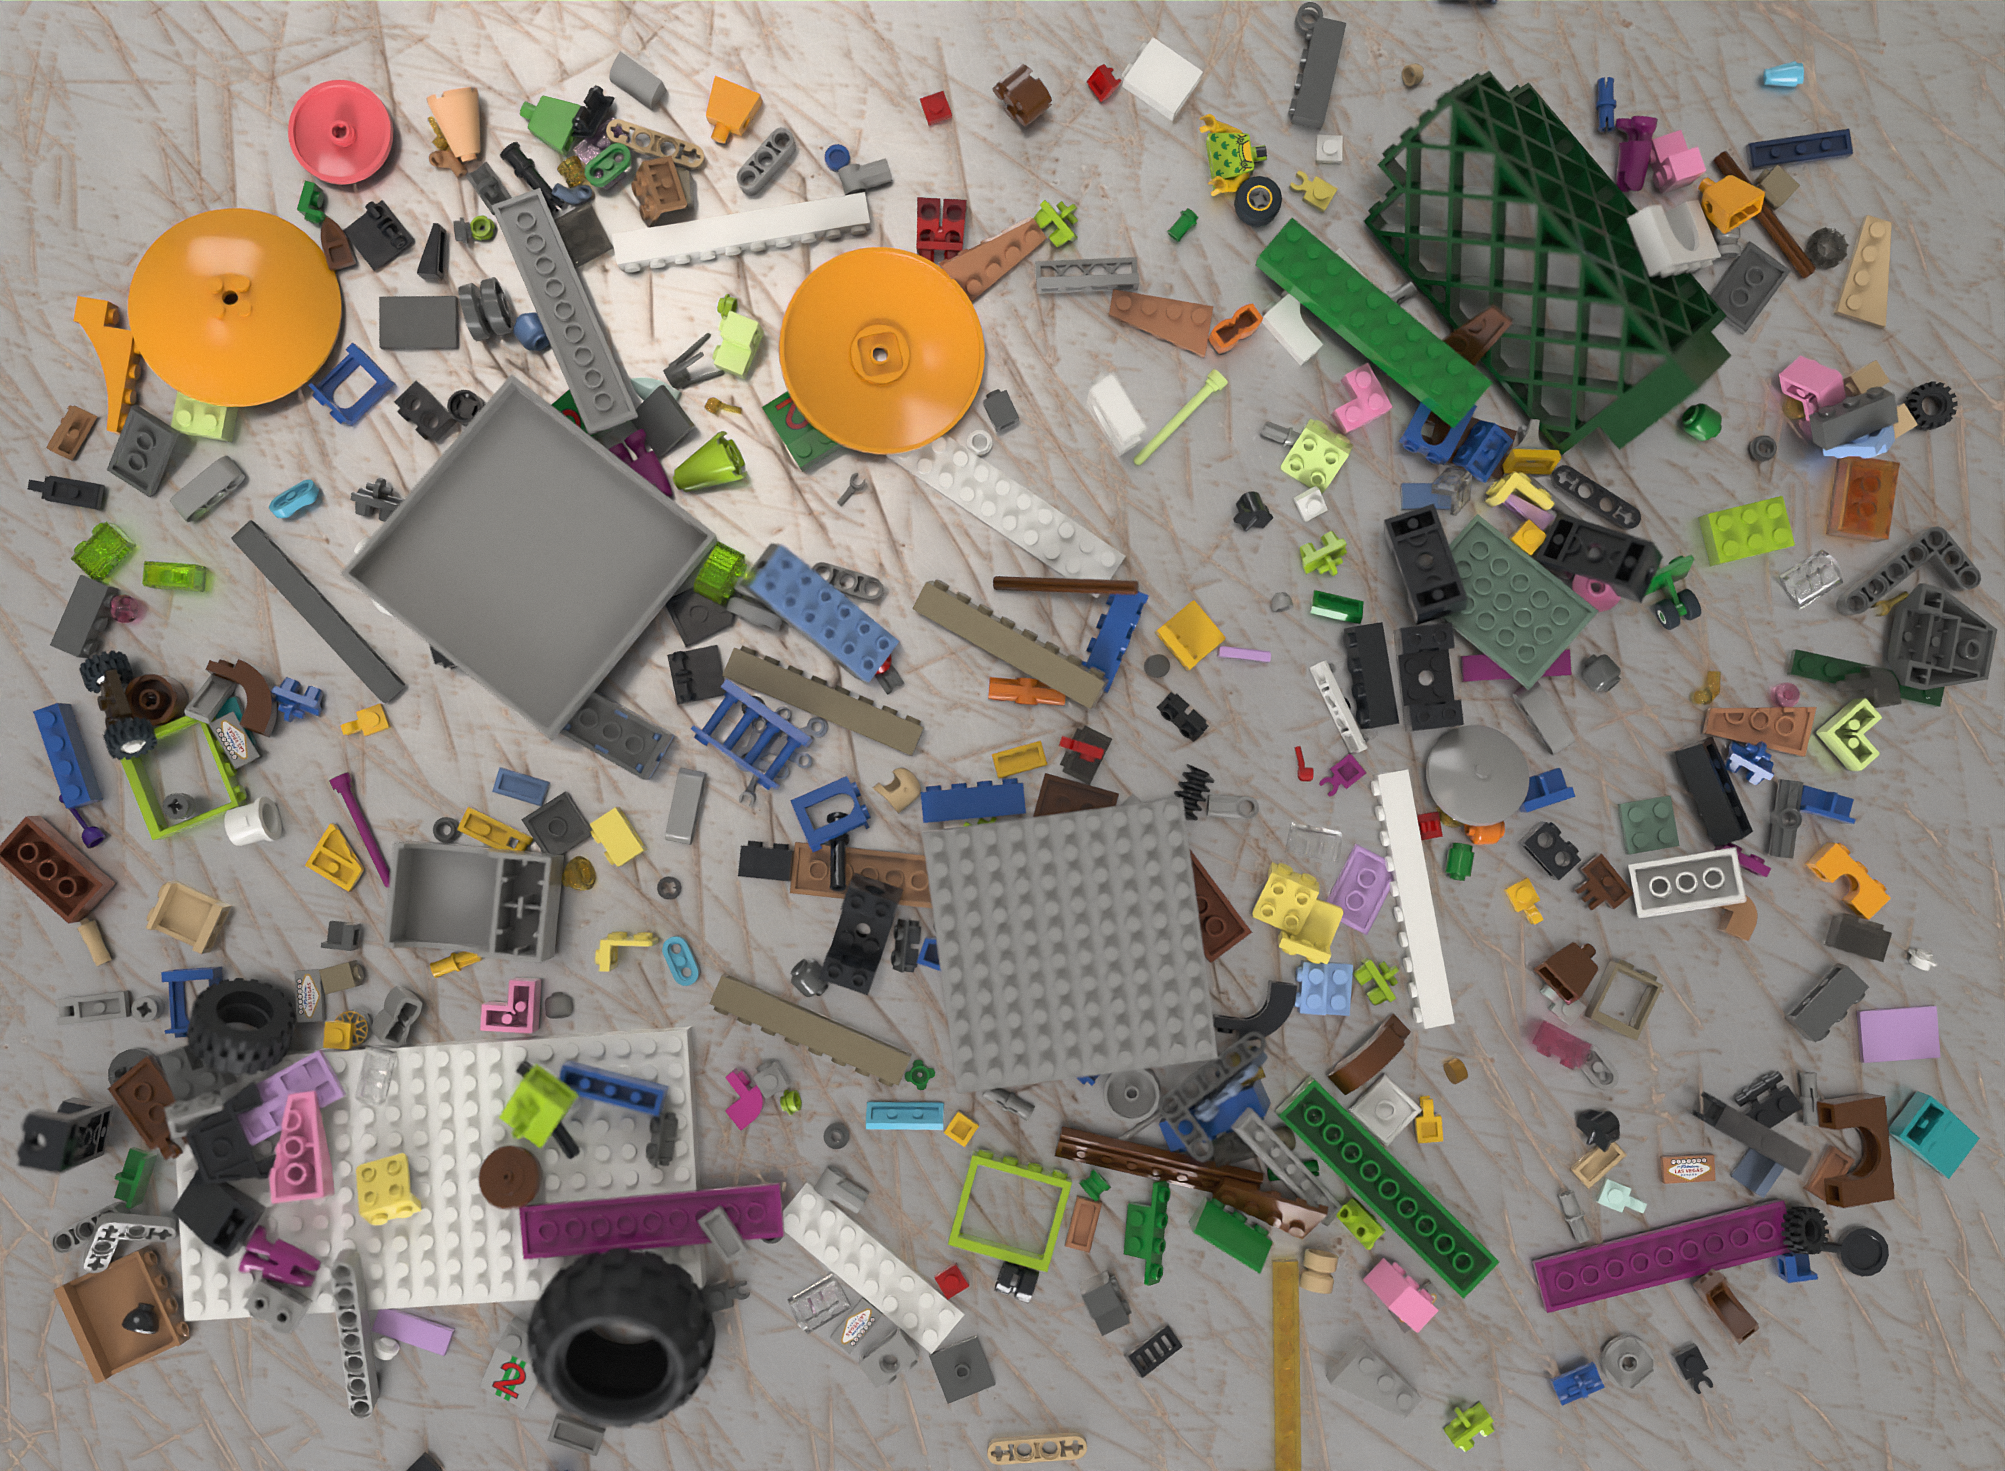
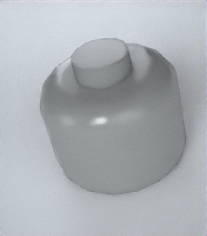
[545,992,572,1019]

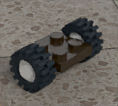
[79,651,158,760]

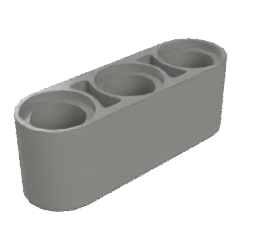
[736,127,796,195]
[170,456,245,522]
[812,562,884,602]
[1512,681,1575,756]
[665,767,706,845]
[51,1202,131,1254]

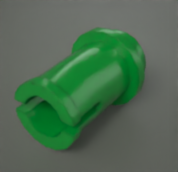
[1167,208,1199,242]

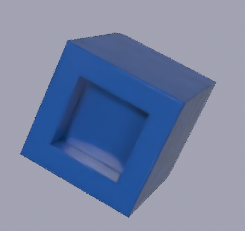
[1776,1252,1818,1283]

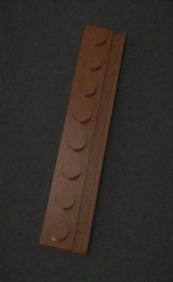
[1054,1126,1264,1193]

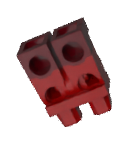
[916,197,967,263]

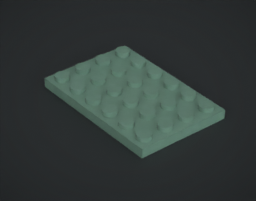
[1441,514,1598,690]

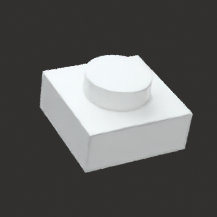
[1315,135,1343,164]
[1293,486,1328,522]

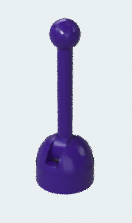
[59,795,106,849]

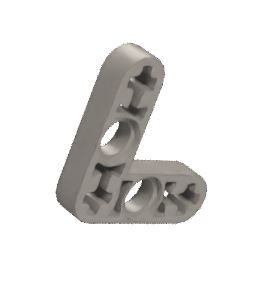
[83,1213,176,1273]

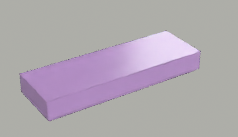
[372,1308,455,1356]

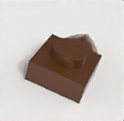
[320,217,356,271]

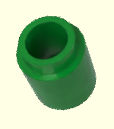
[1445,843,1475,881]

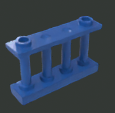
[691,678,813,790]

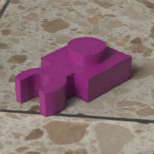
[1319,753,1367,797]

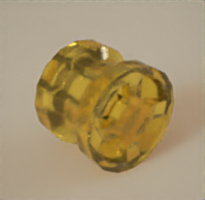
[557,155,587,188]

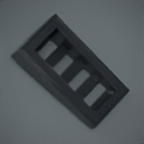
[417,223,446,280]
[1124,1325,1183,1378]

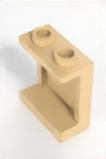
[146,880,232,954]

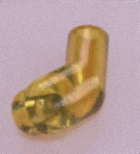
[1694,671,1721,705]

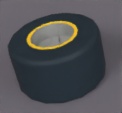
[1234,176,1282,227]

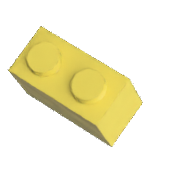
[590,807,648,867]

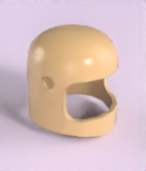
[872,768,921,814]

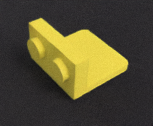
[1484,472,1554,511]
[1252,862,1319,935]
[1278,899,1343,964]
[595,931,659,971]
[356,1153,422,1225]

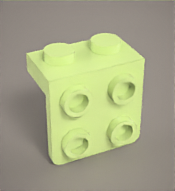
[1281,418,1353,493]

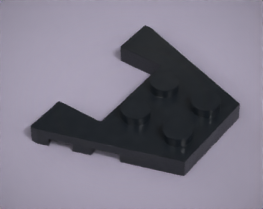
[185,1081,276,1183]

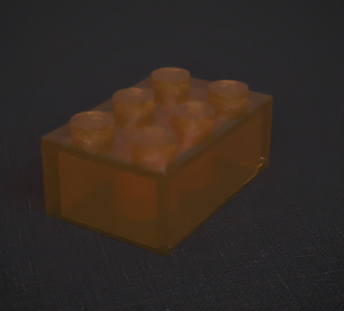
[1826,456,1900,542]

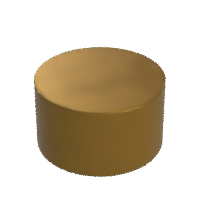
[1444,1058,1468,1084]

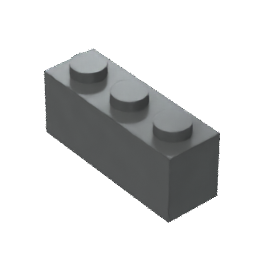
[1809,387,1898,451]
[50,575,119,659]
[1785,963,1869,1042]

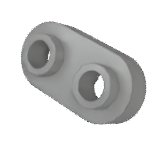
[1574,1043,1619,1090]

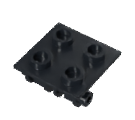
[343,200,414,271]
[667,645,726,705]

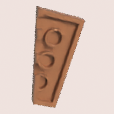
[939,216,1047,302]
[1108,289,1214,358]
[1702,707,1817,757]

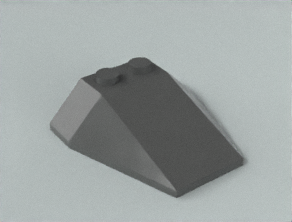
[1887,583,1997,690]

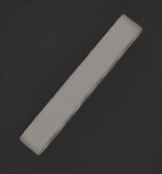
[330,1249,379,1419]

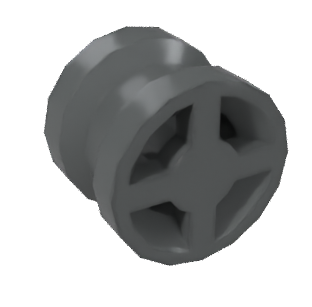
[875,664,905,695]
[162,793,196,819]

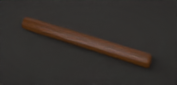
[1714,151,1816,278]
[993,576,1139,595]

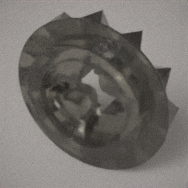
[1806,227,1849,269]

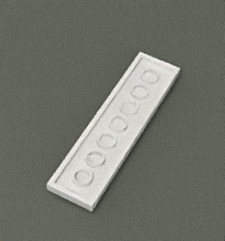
[783,1181,965,1354]

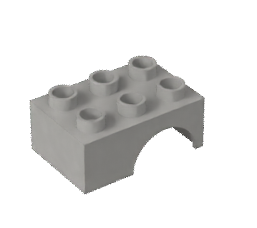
[383,840,564,963]

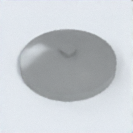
[1426,725,1529,826]

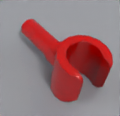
[1294,746,1314,782]

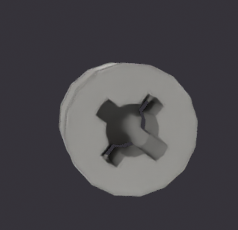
[131,995,165,1022]

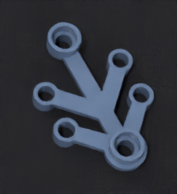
[735,706,828,779]
[1194,1046,1268,1122]

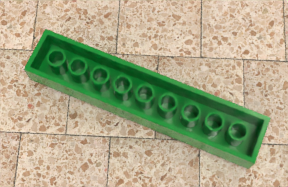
[1255,217,1493,429]
[1274,1075,1500,1299]

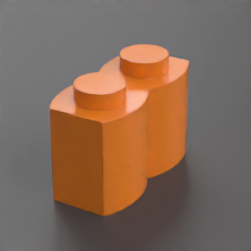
[1208,304,1263,354]

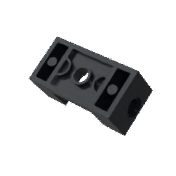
[1384,504,1468,625]
[1536,513,1663,603]
[1393,622,1464,732]
[819,873,904,995]
[17,1097,113,1174]

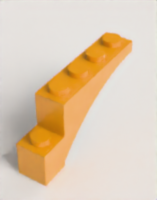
[73,296,141,435]

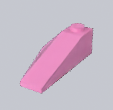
[269,1091,334,1204]

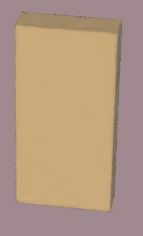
[1570,1142,1627,1189]

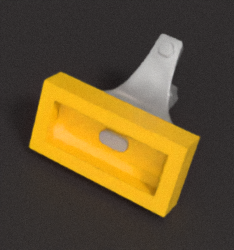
[1502,419,1561,475]

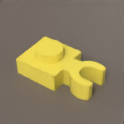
[1289,171,1338,213]

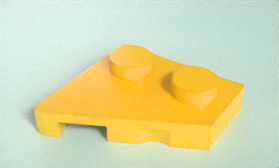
[305,823,365,892]

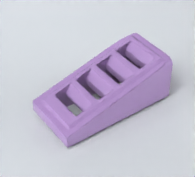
[1502,494,1555,531]

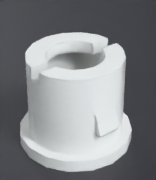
[224,796,282,846]

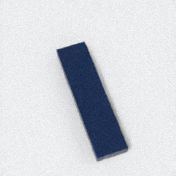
[1746,129,1853,170]

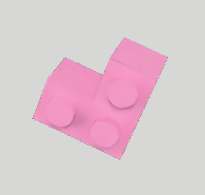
[1649,130,1706,195]
[1779,356,1846,422]
[1331,363,1393,436]
[480,977,542,1033]
[1363,1258,1439,1333]

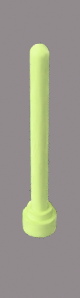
[1134,369,1228,465]

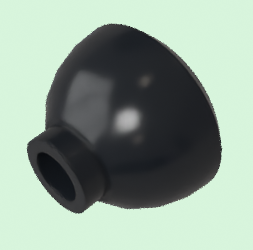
[121,1303,159,1334]

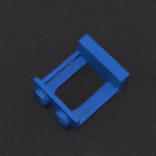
[308,342,395,426]
[1398,402,1477,465]
[790,776,871,852]
[161,966,223,1038]

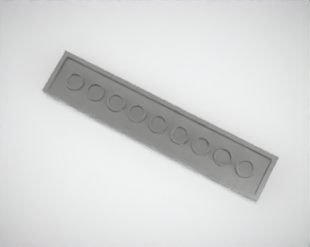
[492,188,638,435]

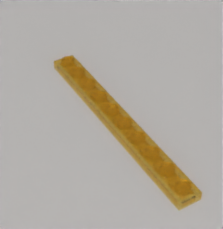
[1271,1259,1301,1471]

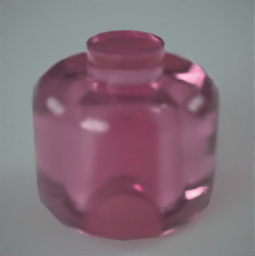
[110,595,138,623]
[1770,682,1800,707]

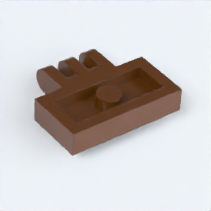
[1575,853,1634,910]

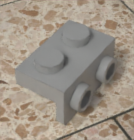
[164,1092,223,1139]

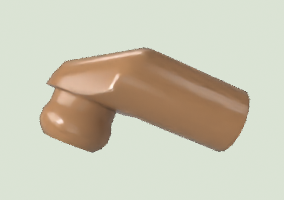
[429,150,468,178]

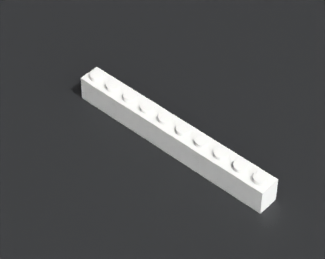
[612,192,871,272]
[1371,769,1455,1029]

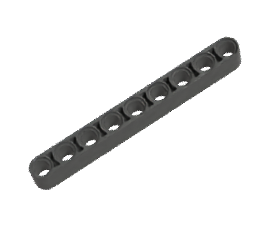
[231,520,405,704]

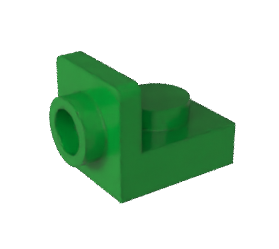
[297,180,328,224]

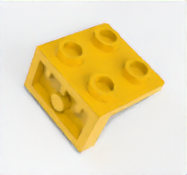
[1154,600,1226,671]

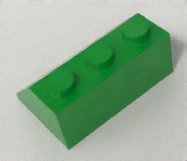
[1189,1196,1273,1274]

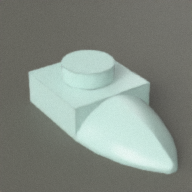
[631,377,682,401]

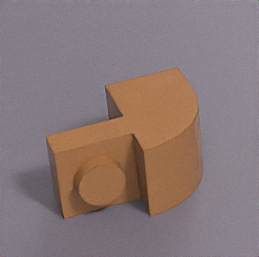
[1717,895,1758,941]

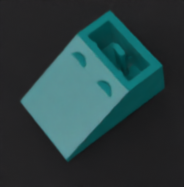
[1888,1091,1980,1179]

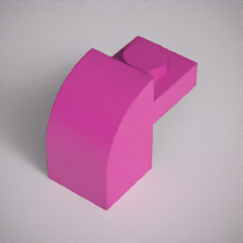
[725,1068,765,1131]

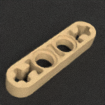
[606,119,704,170]
[987,1432,1087,1465]

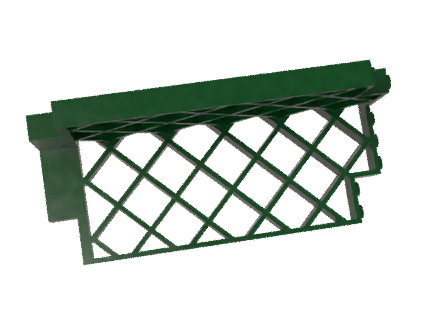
[1364,71,1732,455]

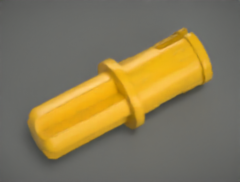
[430,951,482,978]

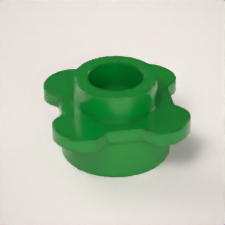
[905,1059,935,1090]

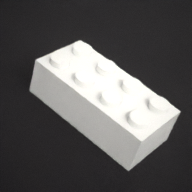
[1628,848,1746,919]

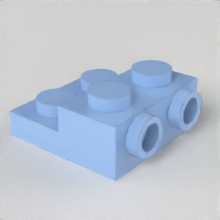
[1823,425,1895,458]
[1294,960,1353,1016]

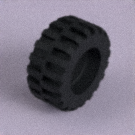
[187,978,296,1076]

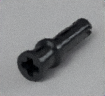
[500,142,565,214]
[827,812,850,891]

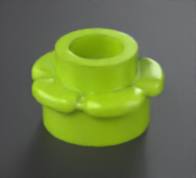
[470,215,495,240]
[717,294,738,318]
[780,1090,802,1115]

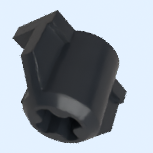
[1233,491,1273,532]
[1577,1110,1620,1153]

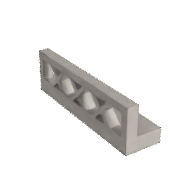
[1035,257,1139,293]

